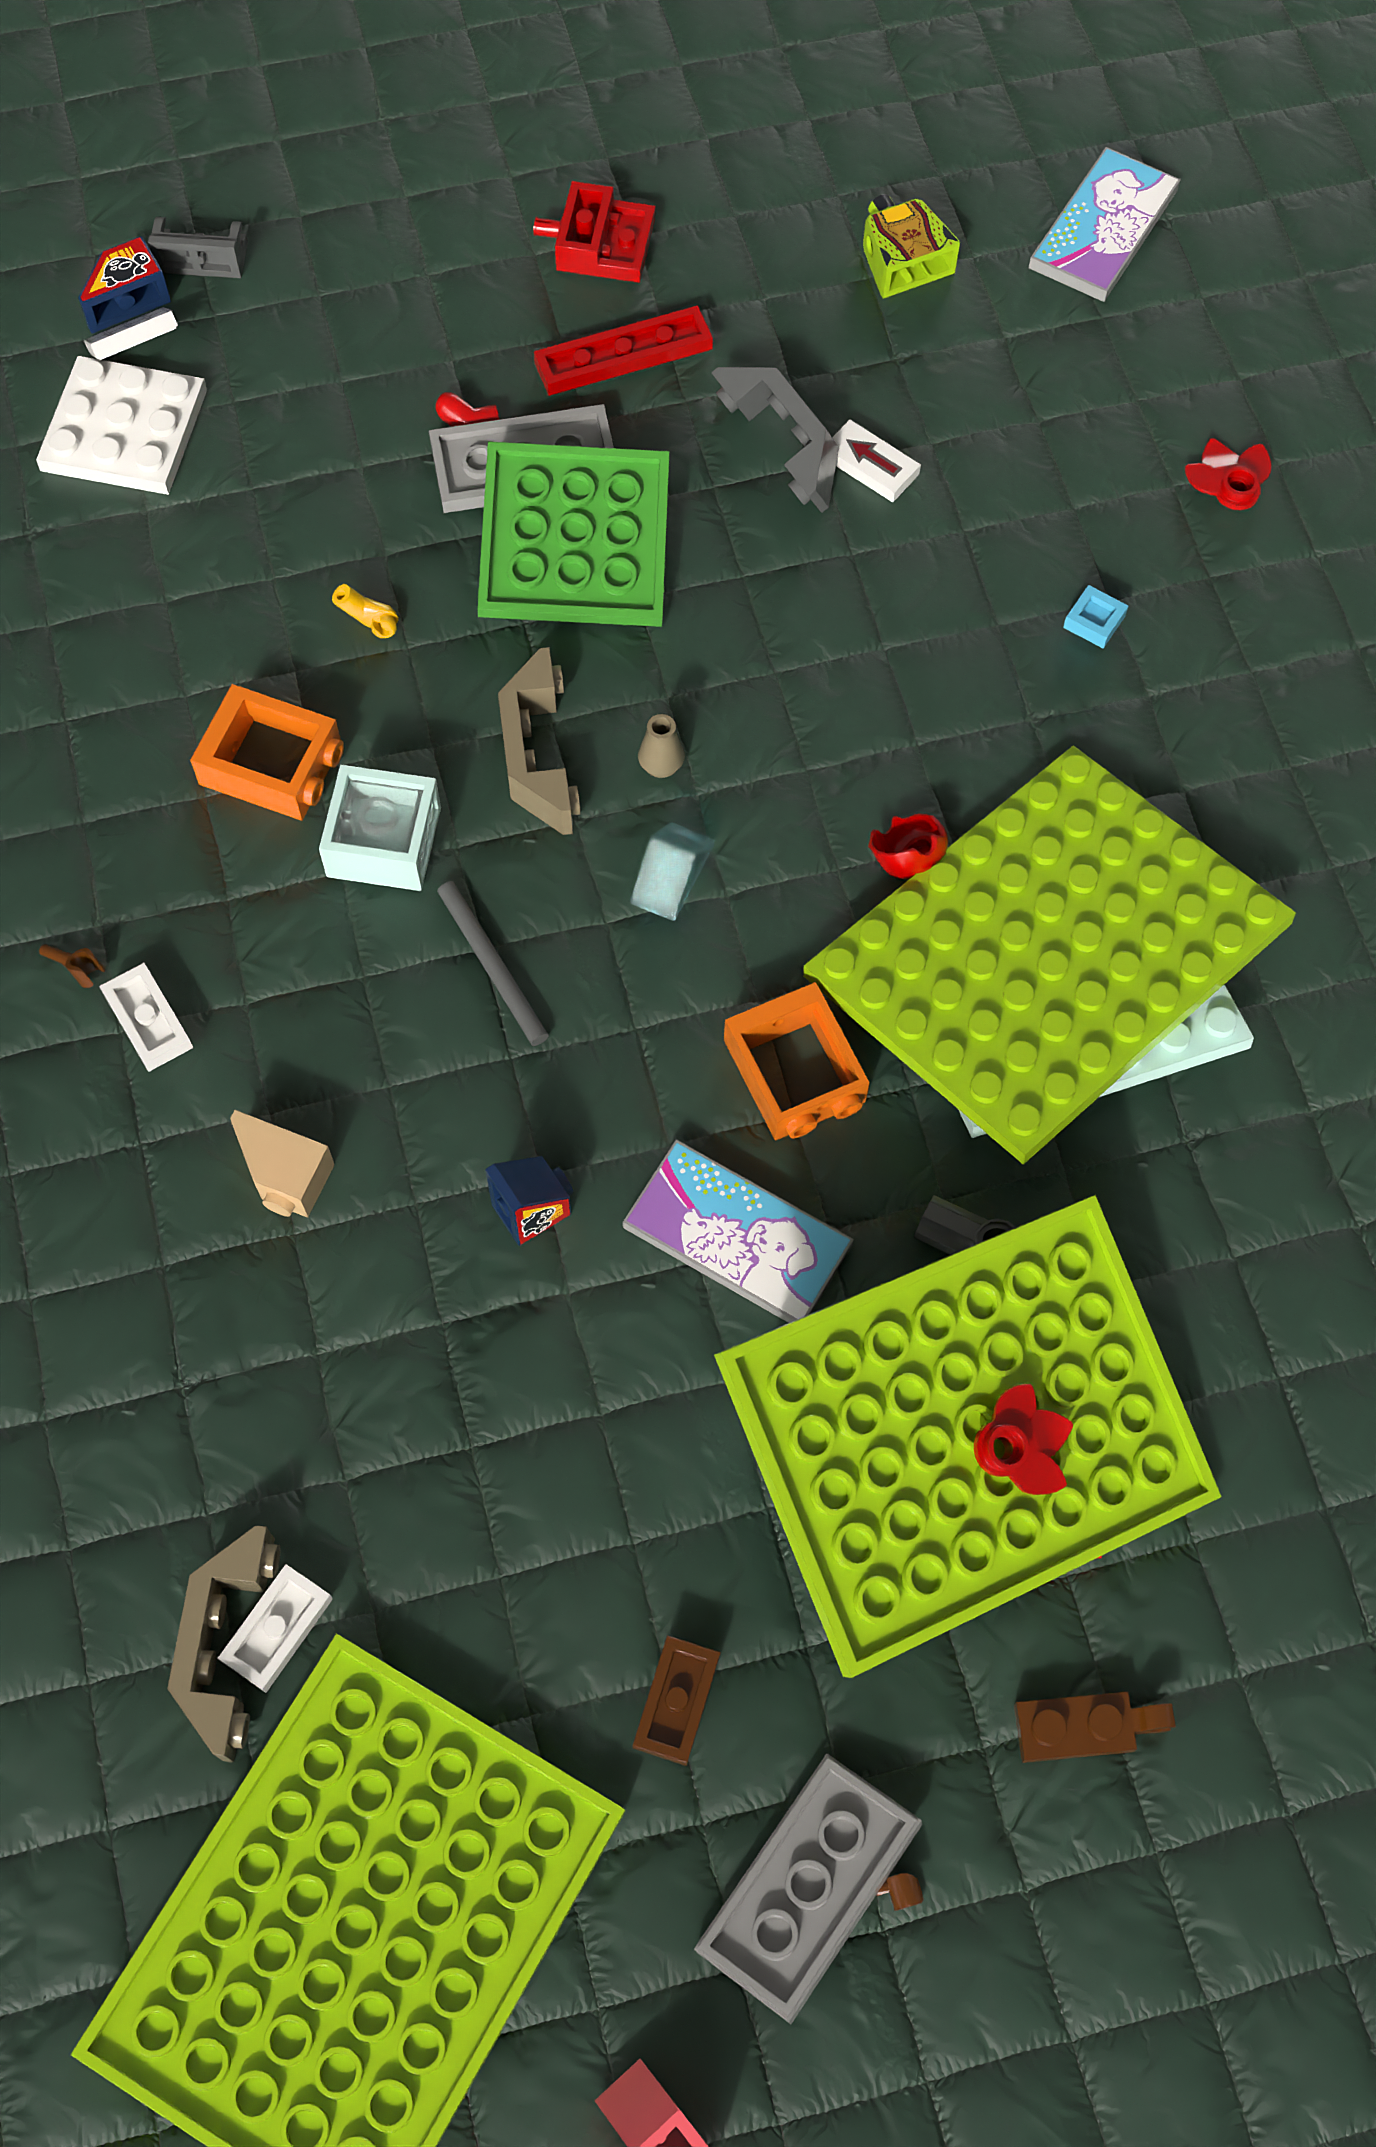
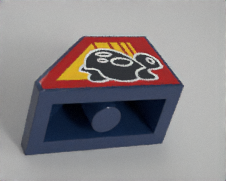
[78,236,171,334]
[485,1156,574,1246]

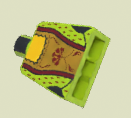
[863,194,960,299]

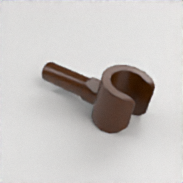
[39,944,106,988]
[876,1873,924,1911]

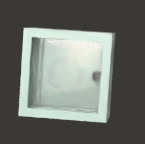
[319,764,441,891]

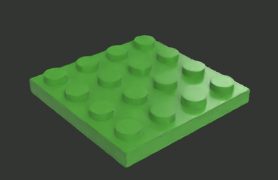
[477,441,669,627]

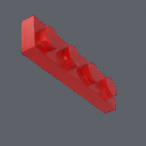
[534,305,713,396]

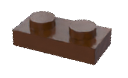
[633,1635,721,1766]

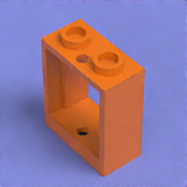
[190,684,344,821]
[724,982,870,1141]

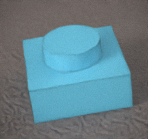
[1063,585,1129,649]

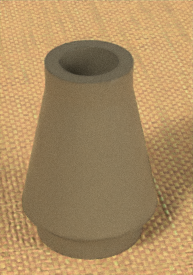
[638,714,685,778]

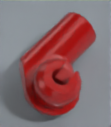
[436,392,499,427]

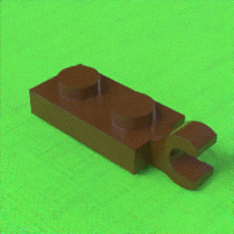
[1014,1692,1176,1763]

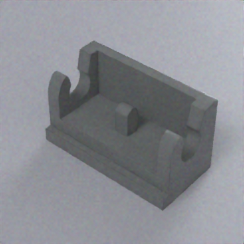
[148,216,248,278]

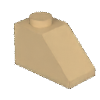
[230,1110,335,1218]

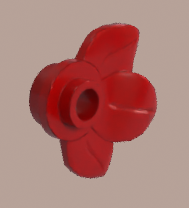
[1184,438,1272,510]
[974,1384,1073,1495]

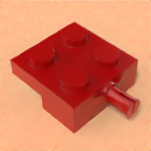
[533,181,655,283]

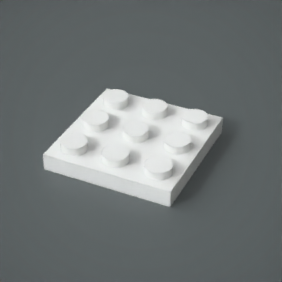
[36,356,207,495]

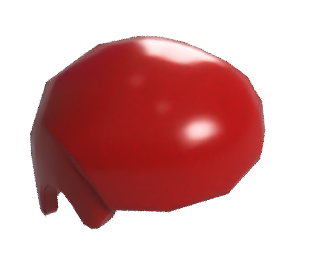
[868,813,948,880]

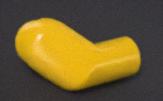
[332,584,398,638]

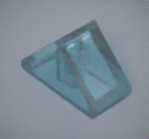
[631,822,714,922]

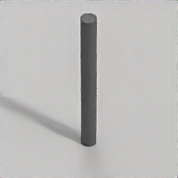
[437,881,549,1046]

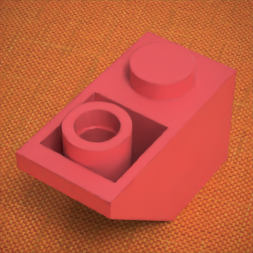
[594,2059,709,2147]

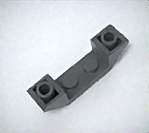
[712,367,839,513]

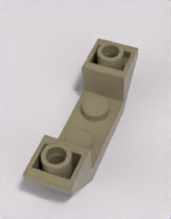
[498,647,580,835]
[167,1526,280,1762]

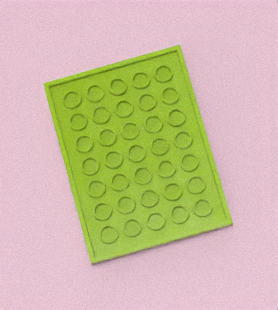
[803,745,1296,1165]
[714,1195,1222,1678]
[71,1633,626,2147]

